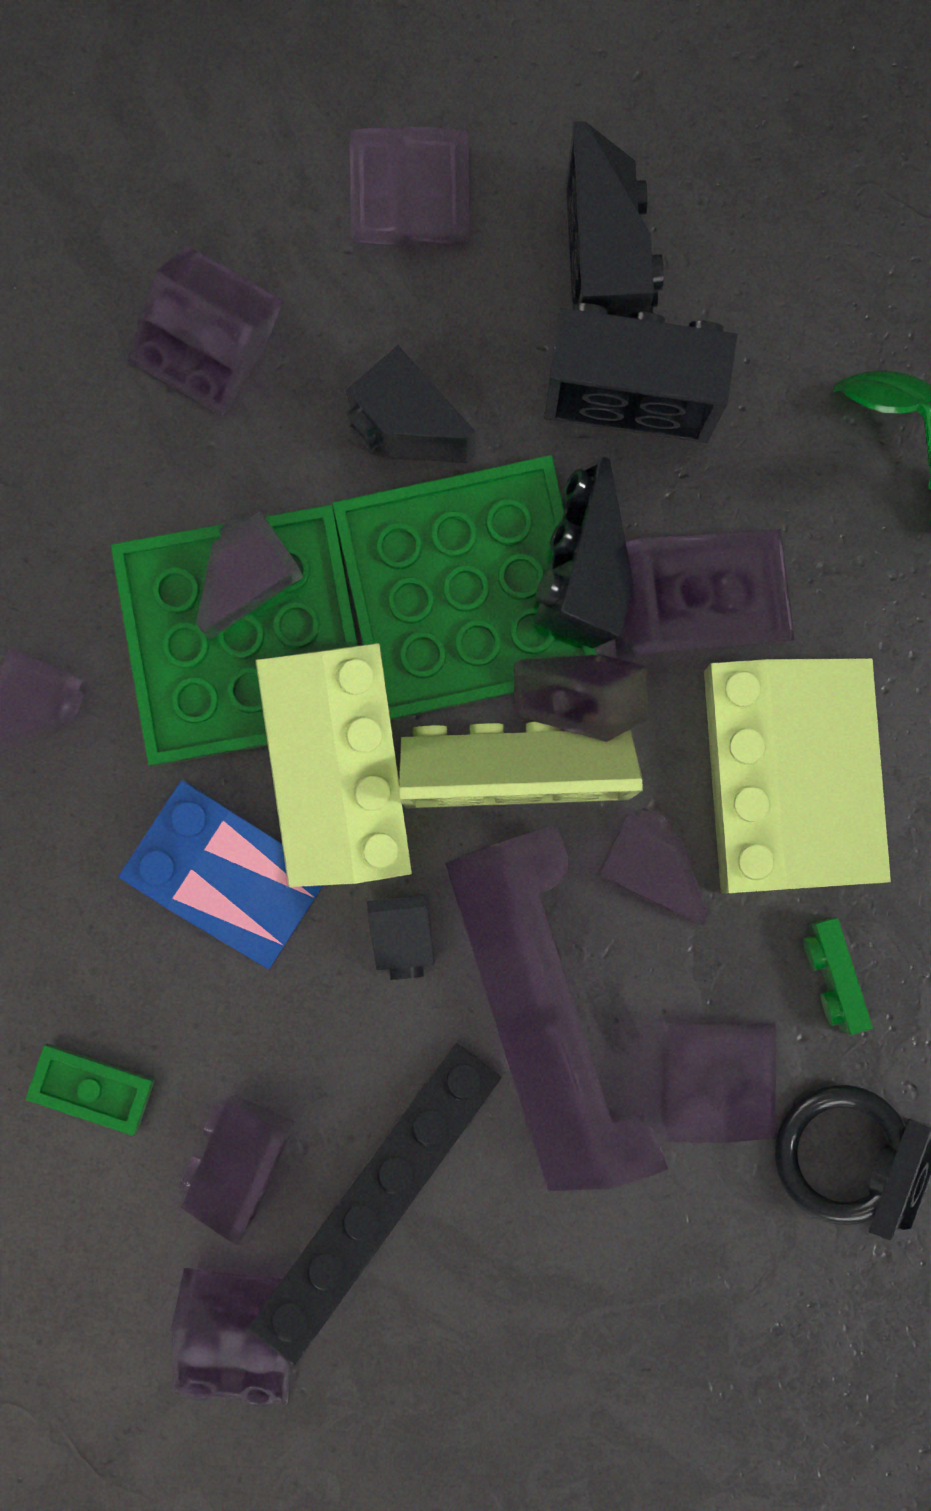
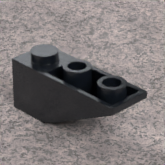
[535,456,634,649]

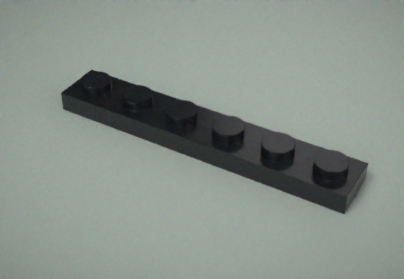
[246,1043,502,1366]

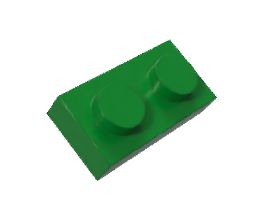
[803,917,873,1035]
[25,1044,155,1136]

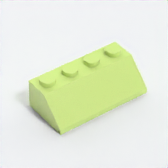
[255,644,412,887]

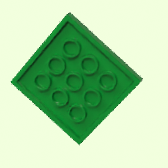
[332,455,601,721]
[110,505,358,767]

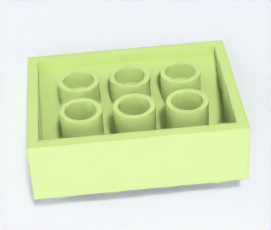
[704,658,891,894]
[399,719,643,809]

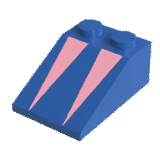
[118,780,324,969]

